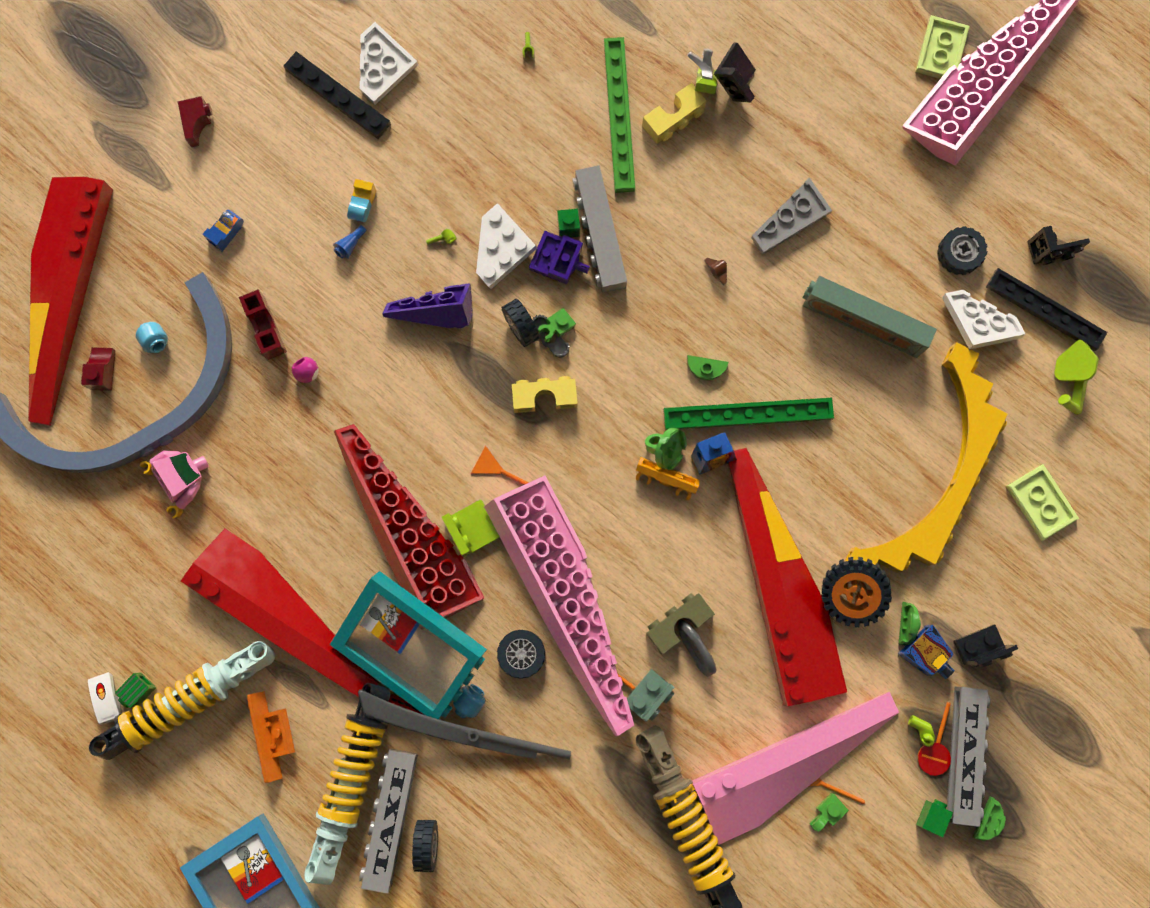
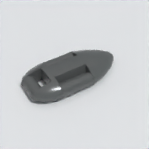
[678,619,717,677]

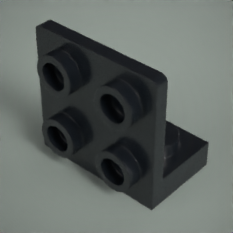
[714,42,756,103]
[1027,226,1090,265]
[953,624,1018,668]

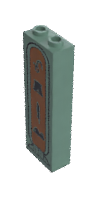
[802,276,937,358]

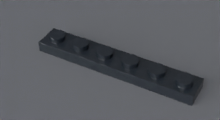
[283,51,391,139]
[986,268,1108,351]

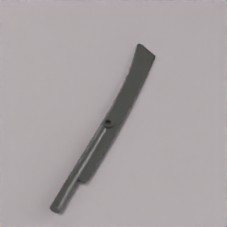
[358,690,571,760]

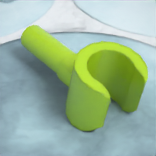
[522,32,535,58]
[426,229,457,245]

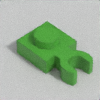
[538,308,576,342]

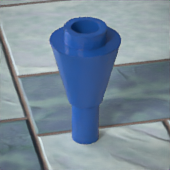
[333,225,366,259]

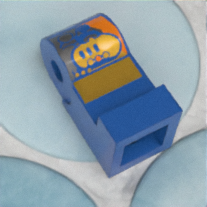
[203,209,244,252]

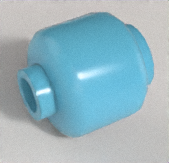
[135,322,168,353]

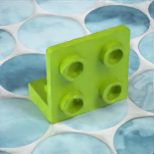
[442,500,500,557]

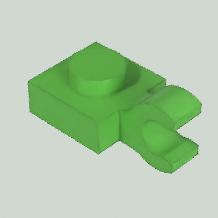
[809,793,849,832]

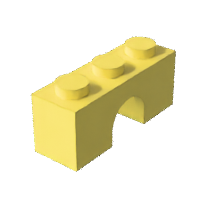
[642,83,707,144]
[512,376,578,413]

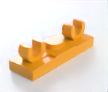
[635,457,700,500]

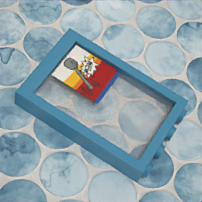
[180,813,320,908]

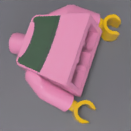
[140,451,209,518]

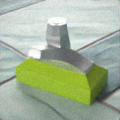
[687,49,717,94]

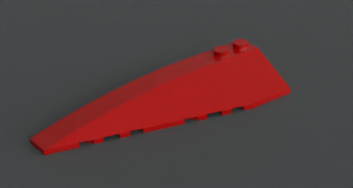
[334,424,484,630]
[181,528,378,697]

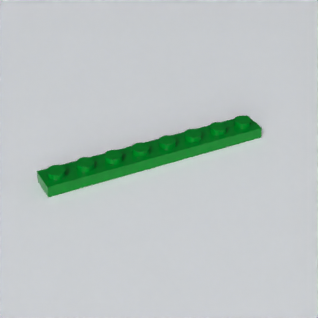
[663,397,834,430]

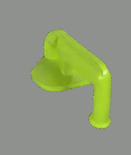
[1054,340,1098,415]

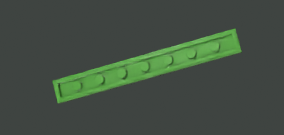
[604,37,635,193]

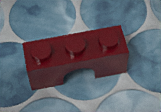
[239,289,287,360]

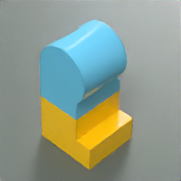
[347,179,376,223]

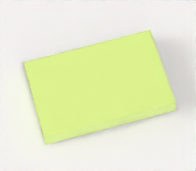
[915,15,970,79]
[1006,464,1079,541]

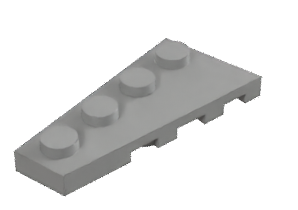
[751,177,832,255]

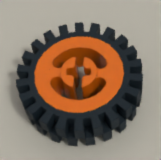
[822,557,892,628]

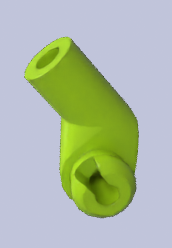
[908,715,935,747]

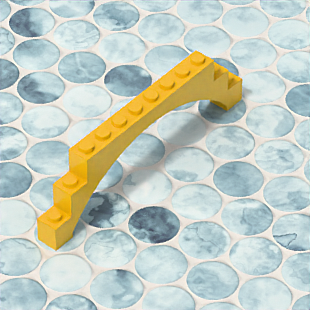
[845,342,1008,573]

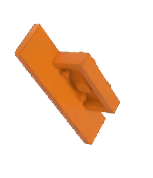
[247,691,295,783]

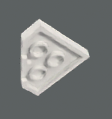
[360,22,418,105]
[476,203,537,289]
[942,290,1025,350]

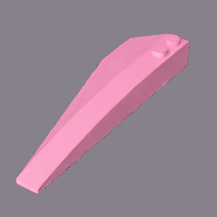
[692,692,899,845]

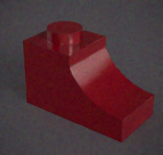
[177,96,213,148]
[81,347,115,391]

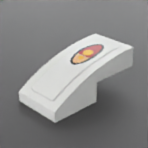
[88,672,121,725]

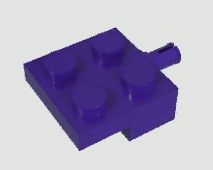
[529,231,590,285]

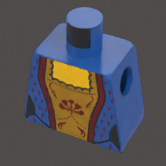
[691,433,736,475]
[898,625,954,679]

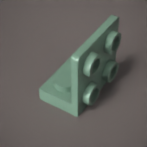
[627,669,674,722]

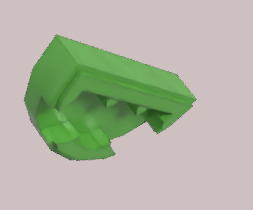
[687,355,729,380]
[899,602,921,646]
[972,796,1006,841]

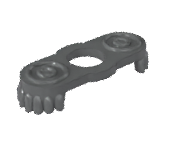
[533,314,570,358]

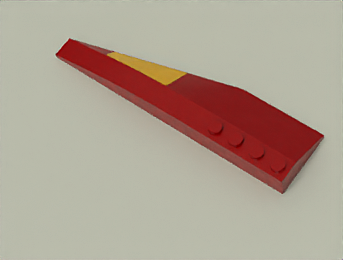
[28,176,113,426]
[728,448,847,707]

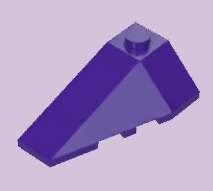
[382,283,472,328]

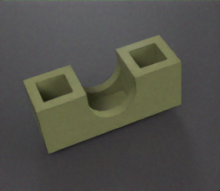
[646,593,715,654]

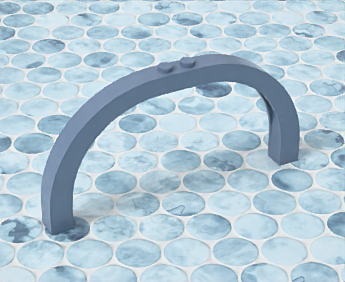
[0,272,232,473]

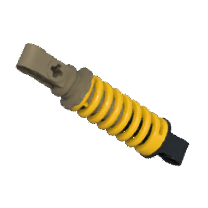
[636,725,743,908]

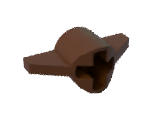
[704,258,727,285]

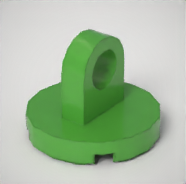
[645,428,687,470]

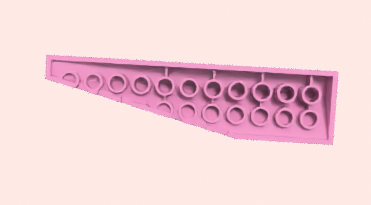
[903,0,1080,166]
[484,476,634,736]

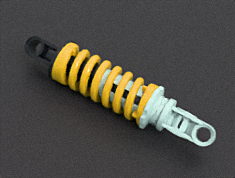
[89,641,275,760]
[304,683,390,885]

